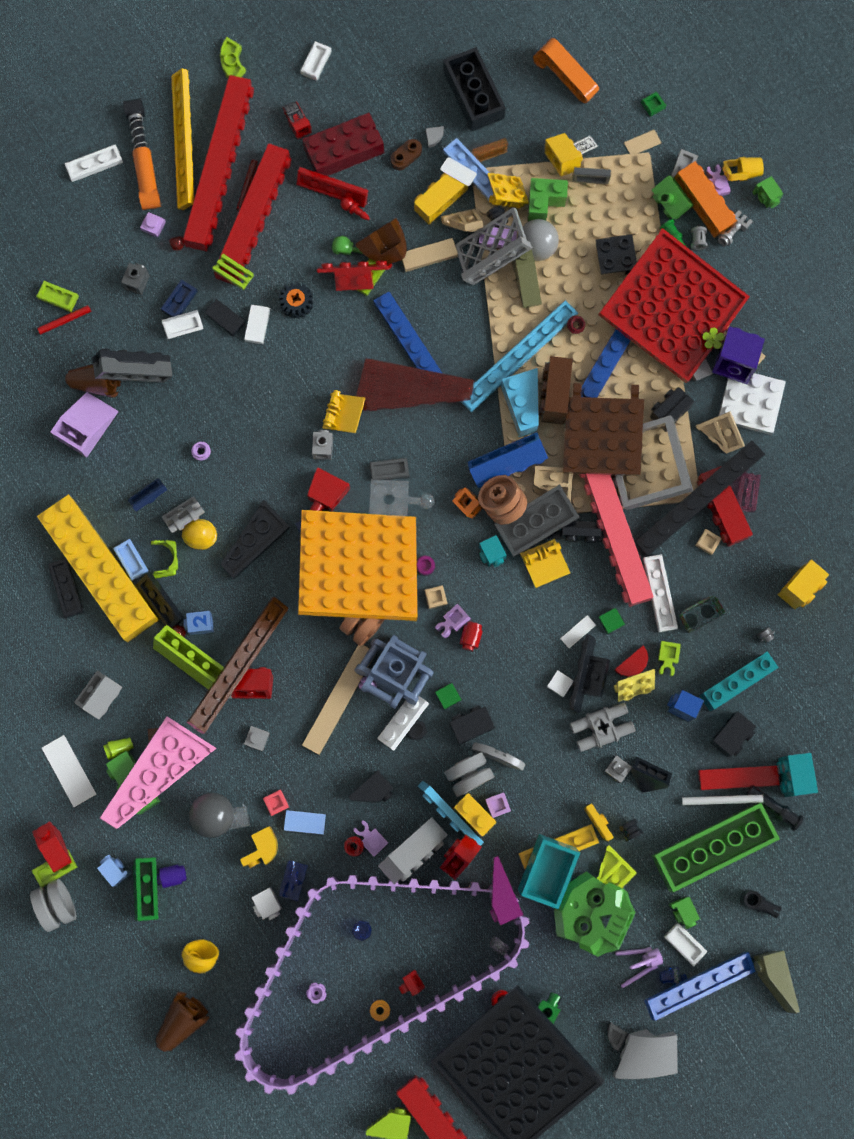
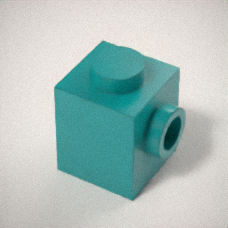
[479,535,507,567]

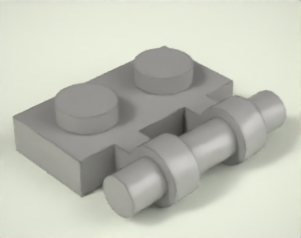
[161,496,205,533]

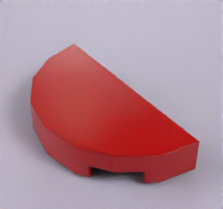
[614,645,648,677]

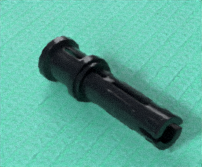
[745,785,804,831]

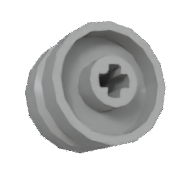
[444,752,495,797]
[30,879,76,932]

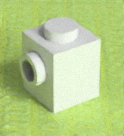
[252,887,283,921]

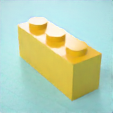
[414,172,468,225]

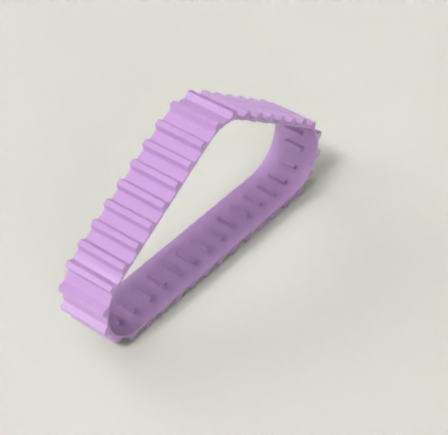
[235,875,529,1095]

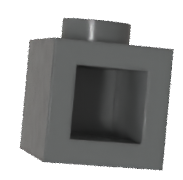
[121,263,150,295]

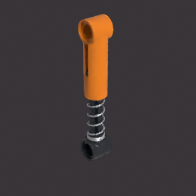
[123,98,161,210]

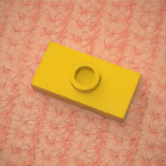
[584,803,614,841]

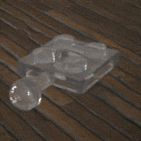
[369,480,435,518]

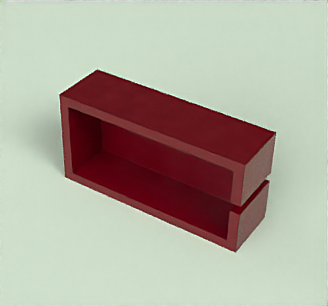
[302,112,384,176]

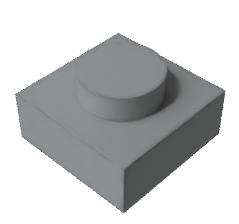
[244,726,270,751]

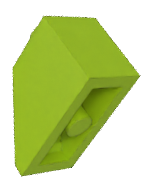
[366,1107,411,1139]

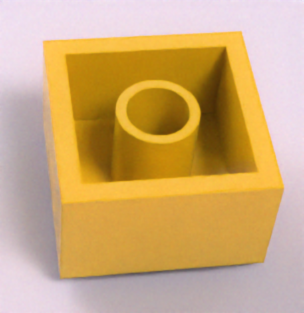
[777,559,829,609]

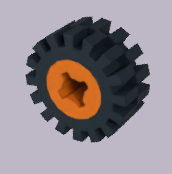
[279,282,313,319]

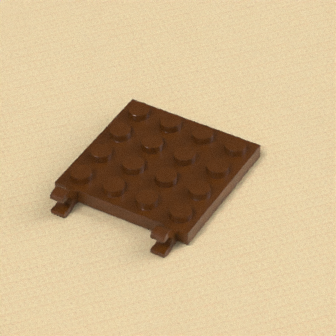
[563,383,644,476]

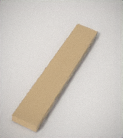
[302,645,376,755]

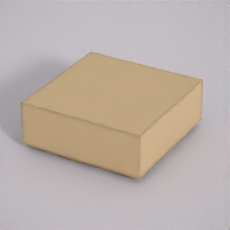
[695,529,722,555]
[424,585,448,609]

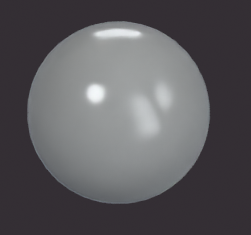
[518,219,559,261]

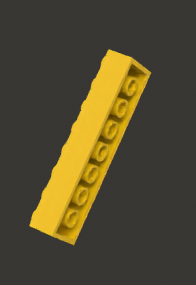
[37,494,159,642]

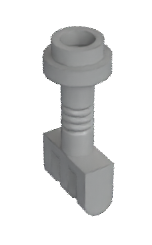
[718,210,753,247]

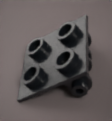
[595,234,637,275]

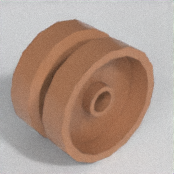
[478,475,527,525]
[339,617,385,647]

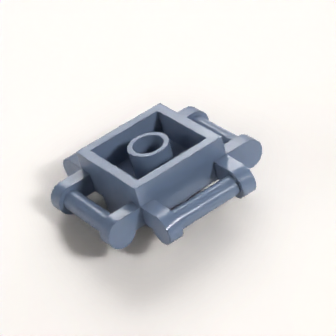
[355,635,434,709]

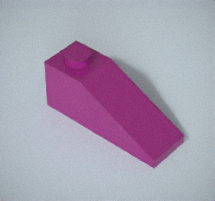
[490,856,523,925]

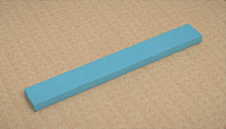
[458,300,578,412]

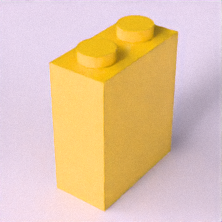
[453,793,497,837]

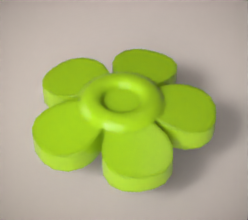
[702,328,724,349]

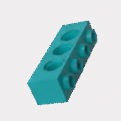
[699,651,779,712]

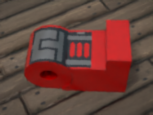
[283,101,312,139]

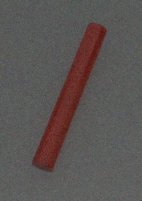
[236,160,258,211]

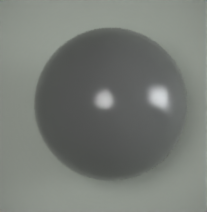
[189,792,234,838]

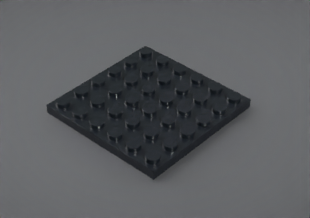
[431,985,604,1139]

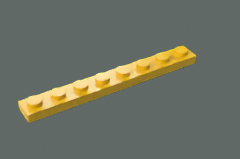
[171,68,195,210]

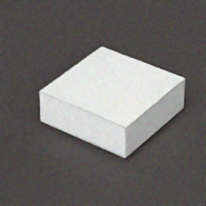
[547,670,574,697]

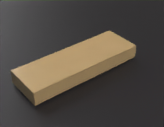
[402,238,458,272]

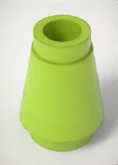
[103,737,134,760]

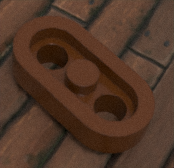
[391,139,422,170]

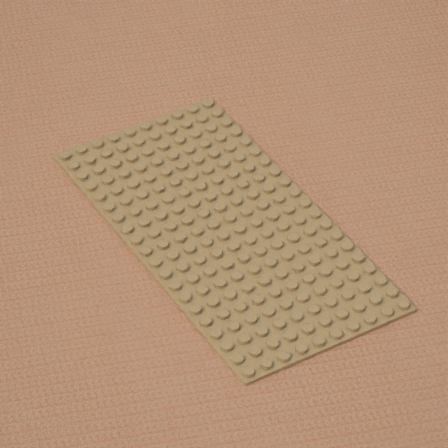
[472,152,698,513]

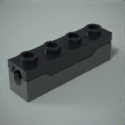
[92,348,173,383]

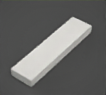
[642,554,678,633]

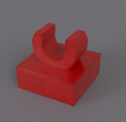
[399,970,425,996]

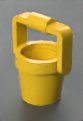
[722,157,764,181]

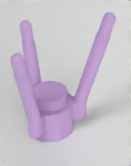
[615,947,663,988]

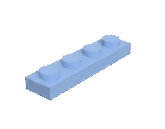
[443,138,493,200]

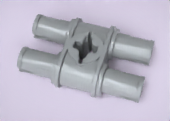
[569,703,636,752]

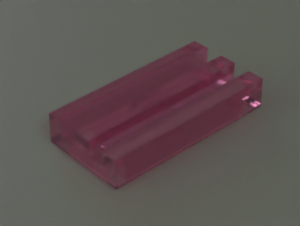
[737,472,761,512]

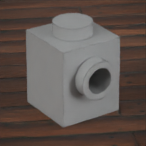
[312,430,333,460]

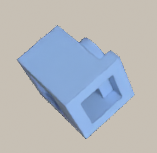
[97,855,131,887]

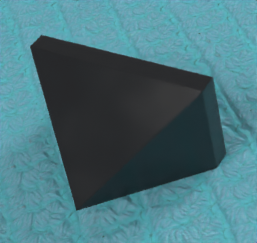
[631,757,672,793]

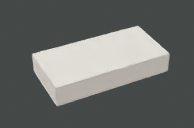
[300,42,332,81]
[244,305,270,344]
[162,310,203,339]
[664,922,707,966]

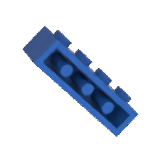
[467,432,548,488]

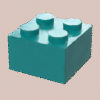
[776,753,818,797]

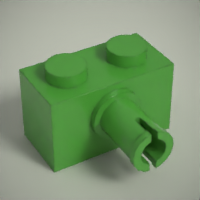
[652,175,694,219]

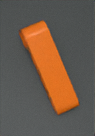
[533,38,599,104]

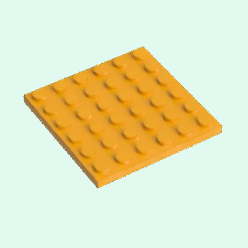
[298,510,418,621]

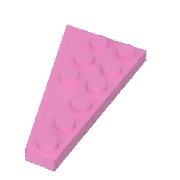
[99,717,216,829]

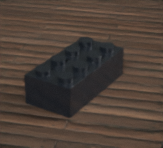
[443,47,506,131]

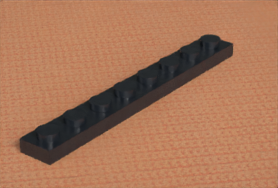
[635,441,765,556]

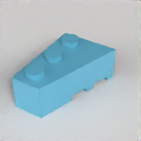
[501,368,539,437]

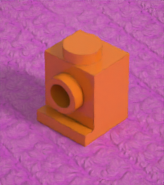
[452,487,483,519]

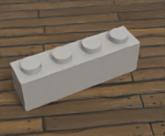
[378,817,447,884]

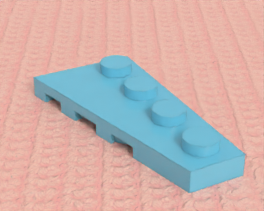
[417,781,484,846]

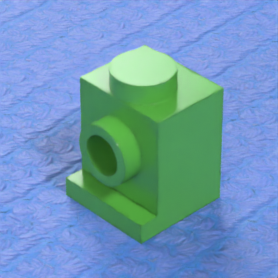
[752,176,783,208]
[668,896,700,929]

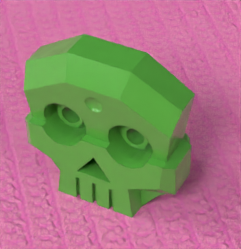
[554,871,636,957]

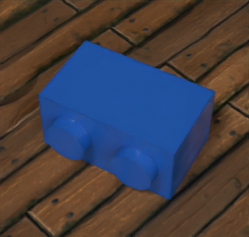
[667,690,704,722]

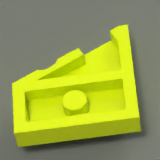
[597,845,637,888]

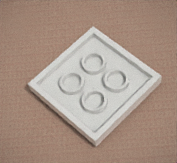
[719,373,786,435]

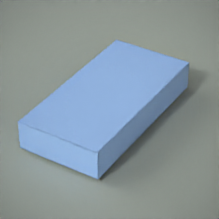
[113,539,149,581]
[284,810,326,834]

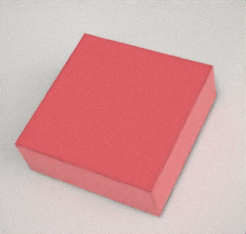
[263,789,290,816]

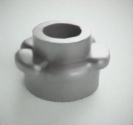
[756,627,775,644]

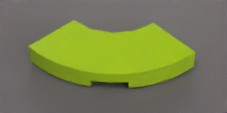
[220,37,246,78]

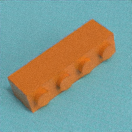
[674,161,737,238]

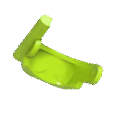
[151,540,178,579]

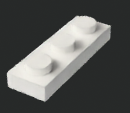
[377,696,429,751]

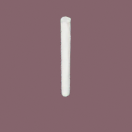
[682,795,763,805]

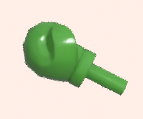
[332,236,363,255]

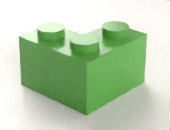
[528,178,568,222]

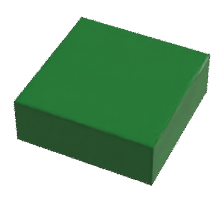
[641,91,666,117]
[598,608,625,634]
[435,683,461,710]

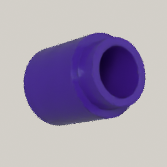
[157,864,187,888]

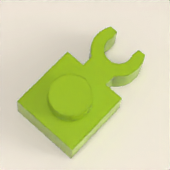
[658,641,681,677]

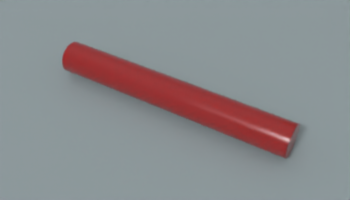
[37,305,91,335]

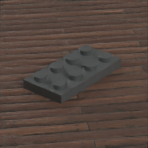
[494,484,580,557]

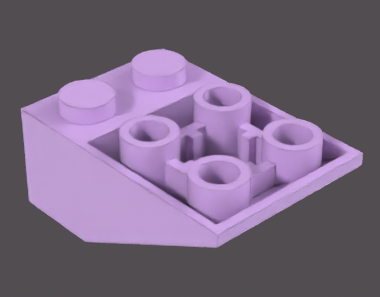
[50,392,118,458]

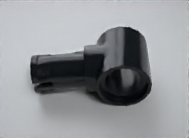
[740,890,782,919]

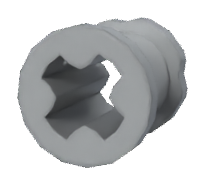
[691,226,708,250]

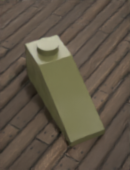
[512,249,542,309]
[753,951,800,1013]

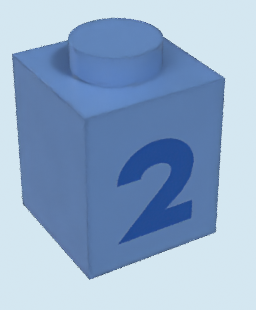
[184,611,214,635]

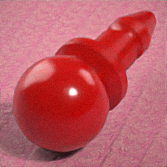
[340,196,370,221]

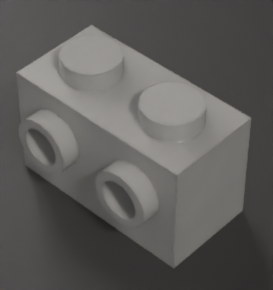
[74,670,122,720]

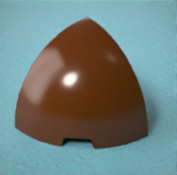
[355,218,407,263]

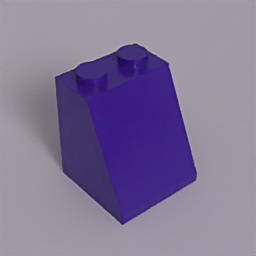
[712,326,765,385]

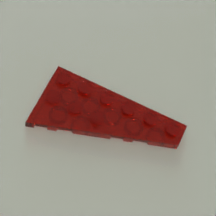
[356,358,475,411]

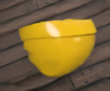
[182,519,217,550]
[182,939,219,974]

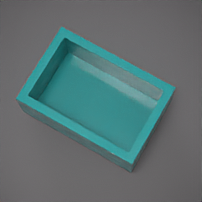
[517,834,580,910]

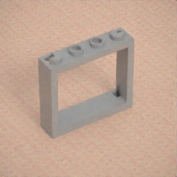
[613,415,693,510]

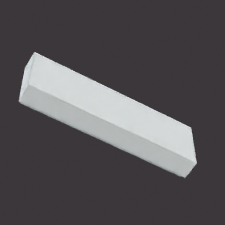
[65,144,123,182]

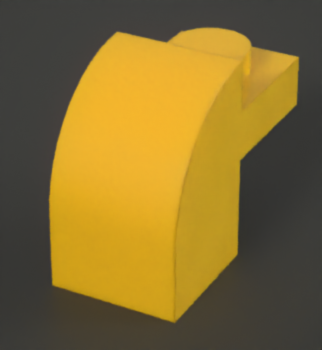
[240,826,278,868]

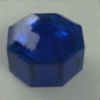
[352,920,372,941]

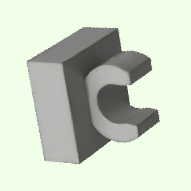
[604,755,632,783]

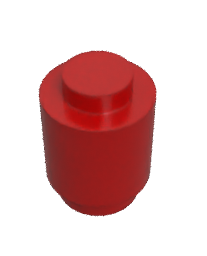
[459,622,483,652]

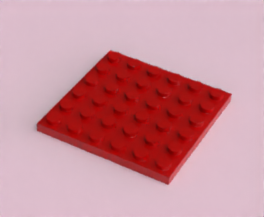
[598,228,750,383]

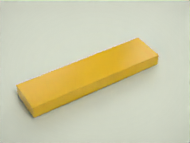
[518,824,599,870]

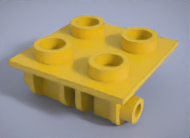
[487,173,529,208]
[322,390,366,433]
[520,539,570,588]

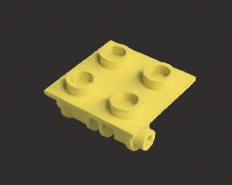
[613,669,655,702]

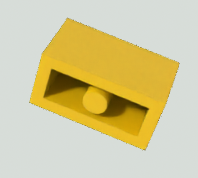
[545,133,583,177]

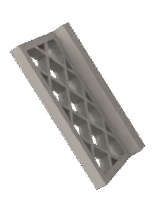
[455,207,532,285]

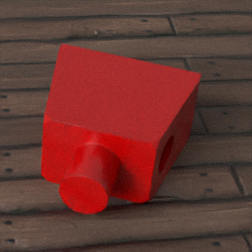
[307,467,350,512]

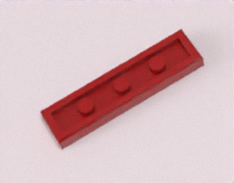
[296,167,369,208]
[698,766,779,790]

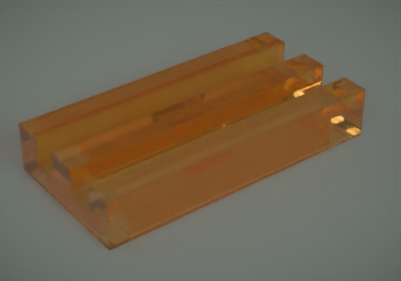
[472,138,508,162]

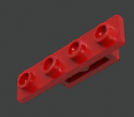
[317,260,392,291]

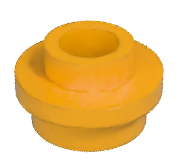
[370,1000,390,1021]

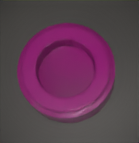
[417,556,435,576]

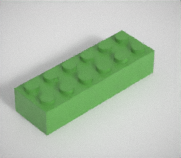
[651,803,780,892]

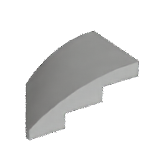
[613,1029,678,1079]

